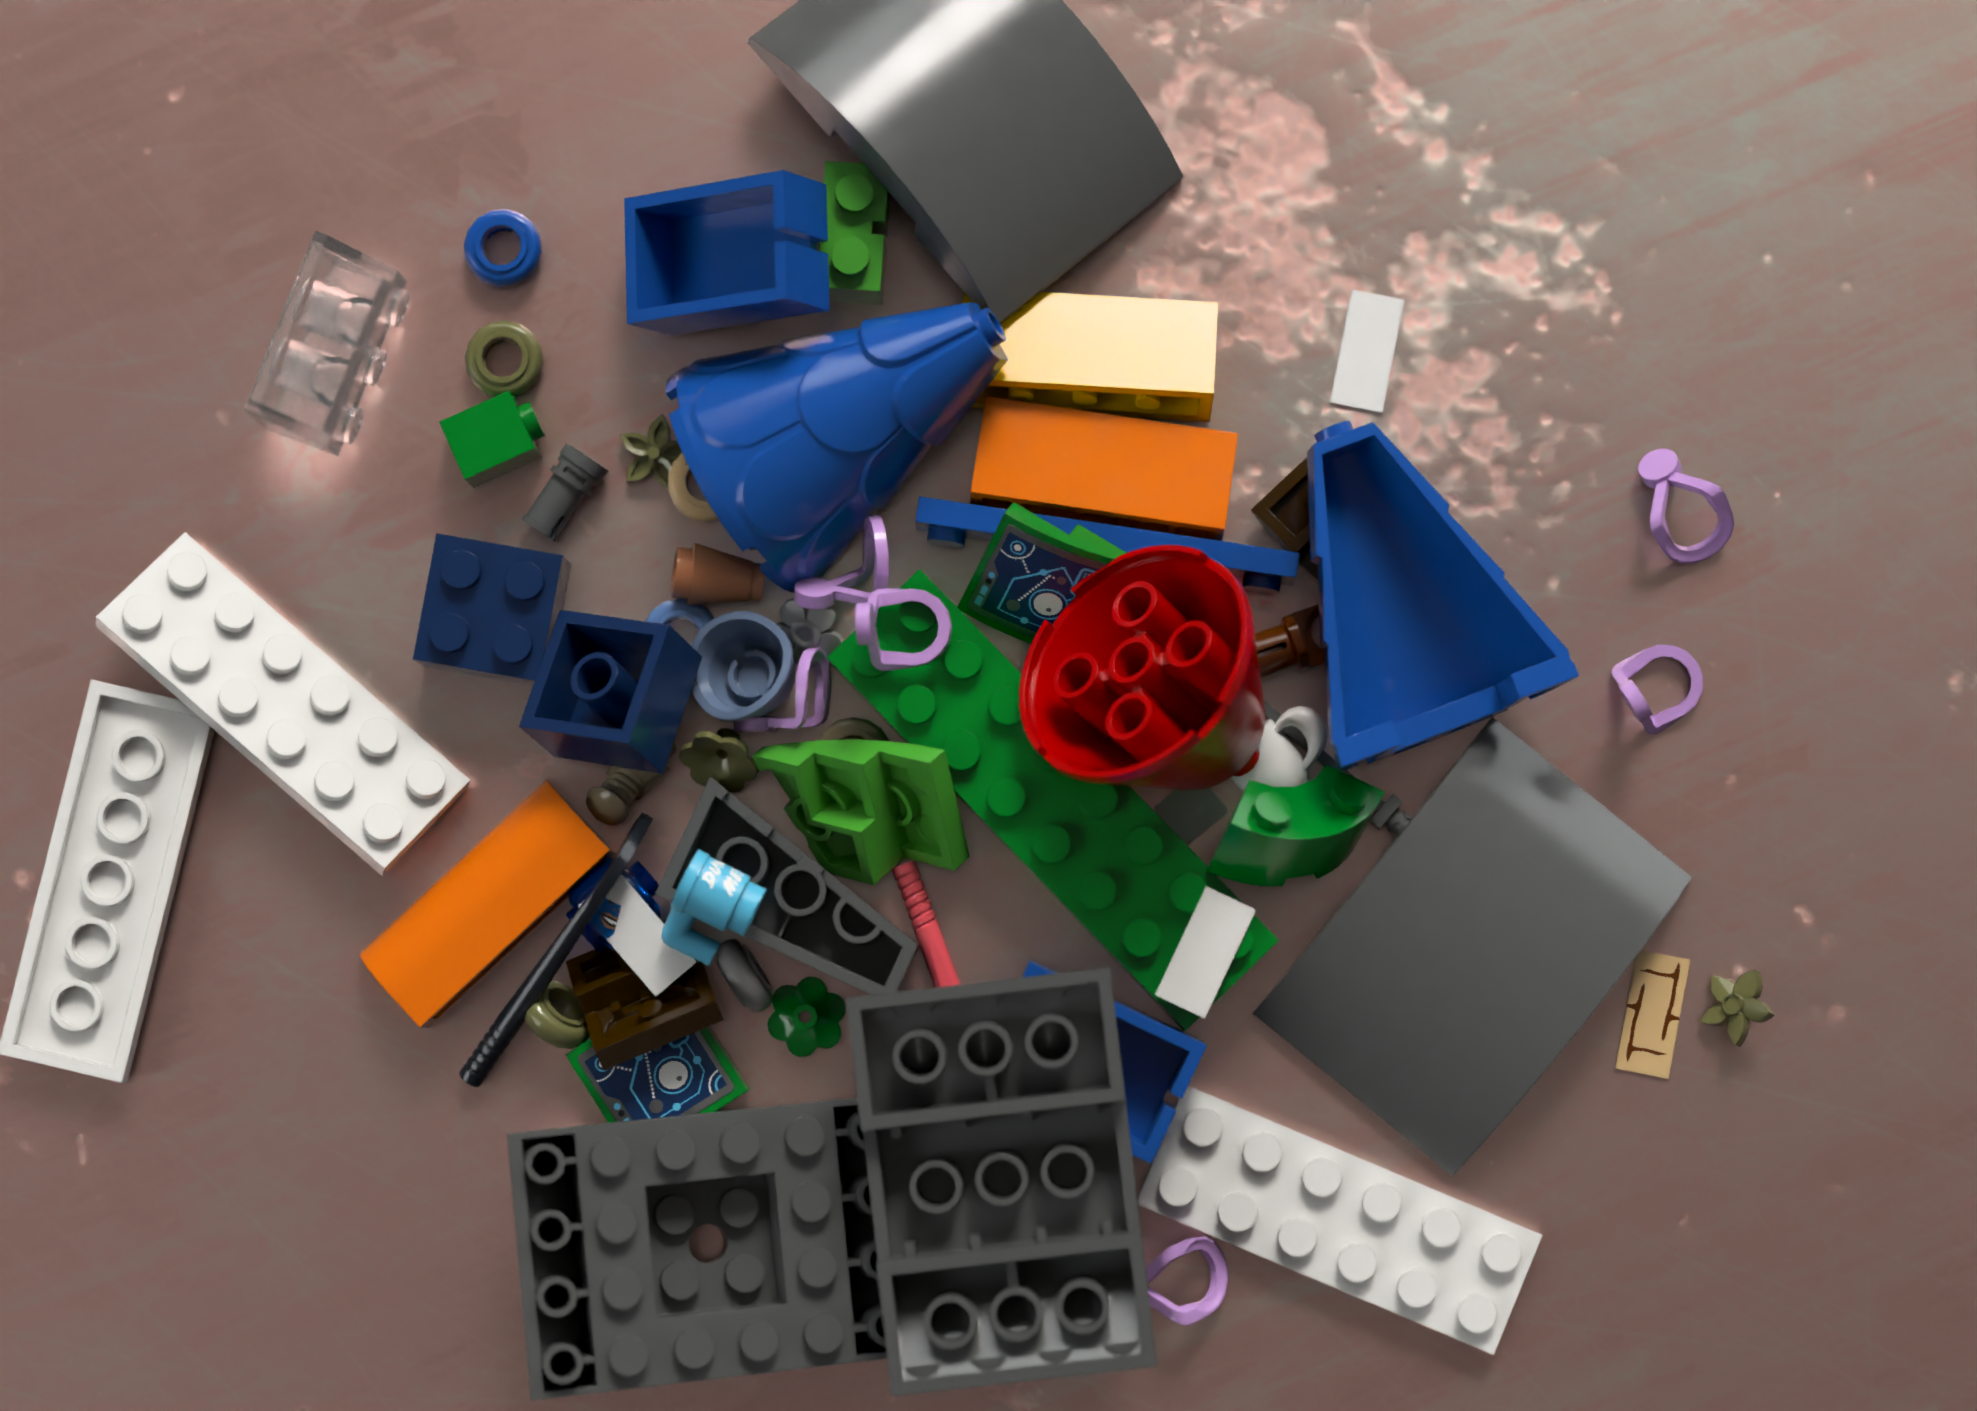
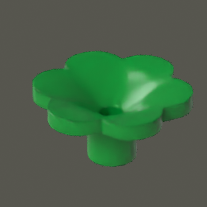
[767,977,846,1057]

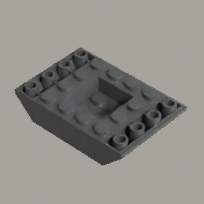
[507,1097,887,1400]

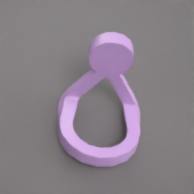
[1638,448,1734,564]
[794,515,889,609]
[855,588,953,671]
[1611,645,1703,735]
[734,648,831,732]
[1146,1236,1228,1325]

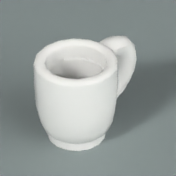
[1230,706,1327,792]

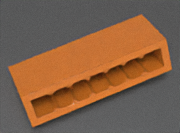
[970,396,1238,541]
[359,779,616,1028]

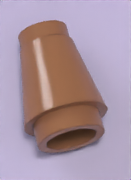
[670,543,765,605]

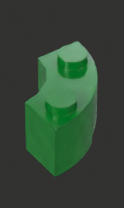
[1207,764,1385,887]

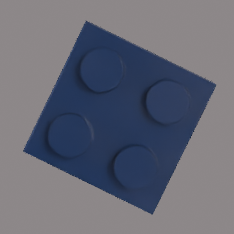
[413,533,571,685]
[519,610,702,774]

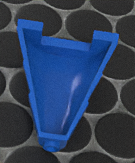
[666,302,1008,593]
[1307,420,1579,771]

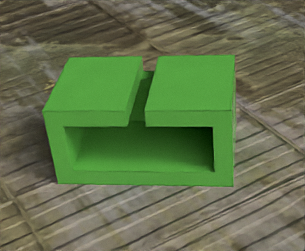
[819,161,891,305]

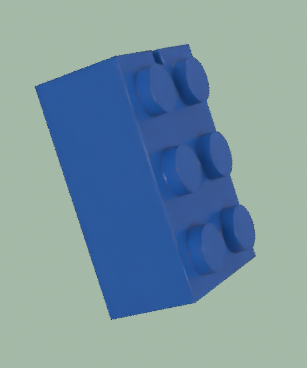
[624,170,830,336]
[1021,959,1207,1164]

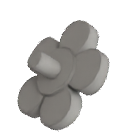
[776,598,843,667]

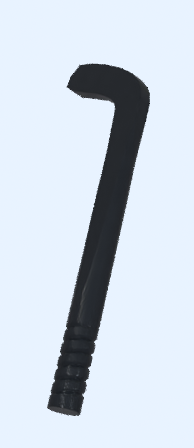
[459,812,653,1087]

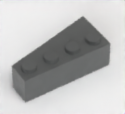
[655,777,920,995]

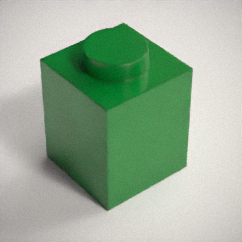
[439,390,545,488]

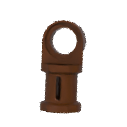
[1255,604,1325,678]

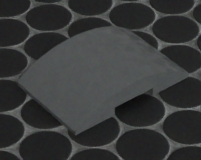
[748,0,1184,324]
[1252,717,1692,1176]
[846,967,1157,1396]

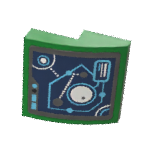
[957,502,1126,643]
[565,1026,750,1122]

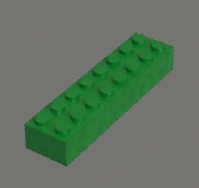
[827,569,1279,1031]

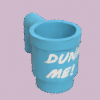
[661,849,767,966]

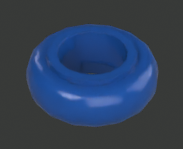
[464,209,542,287]

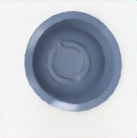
[692,611,795,722]

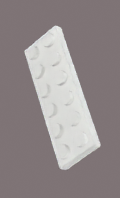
[95,532,470,876]
[0,679,215,1083]
[1137,1086,1542,1355]

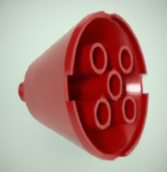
[1019,545,1266,790]

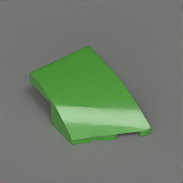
[752,739,970,885]

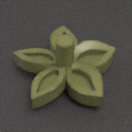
[620,414,682,488]
[1699,970,1775,1047]

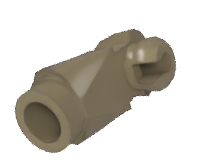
[586,743,677,826]

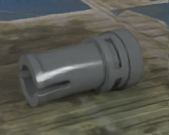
[521,443,608,542]

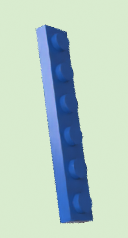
[915,496,1300,593]

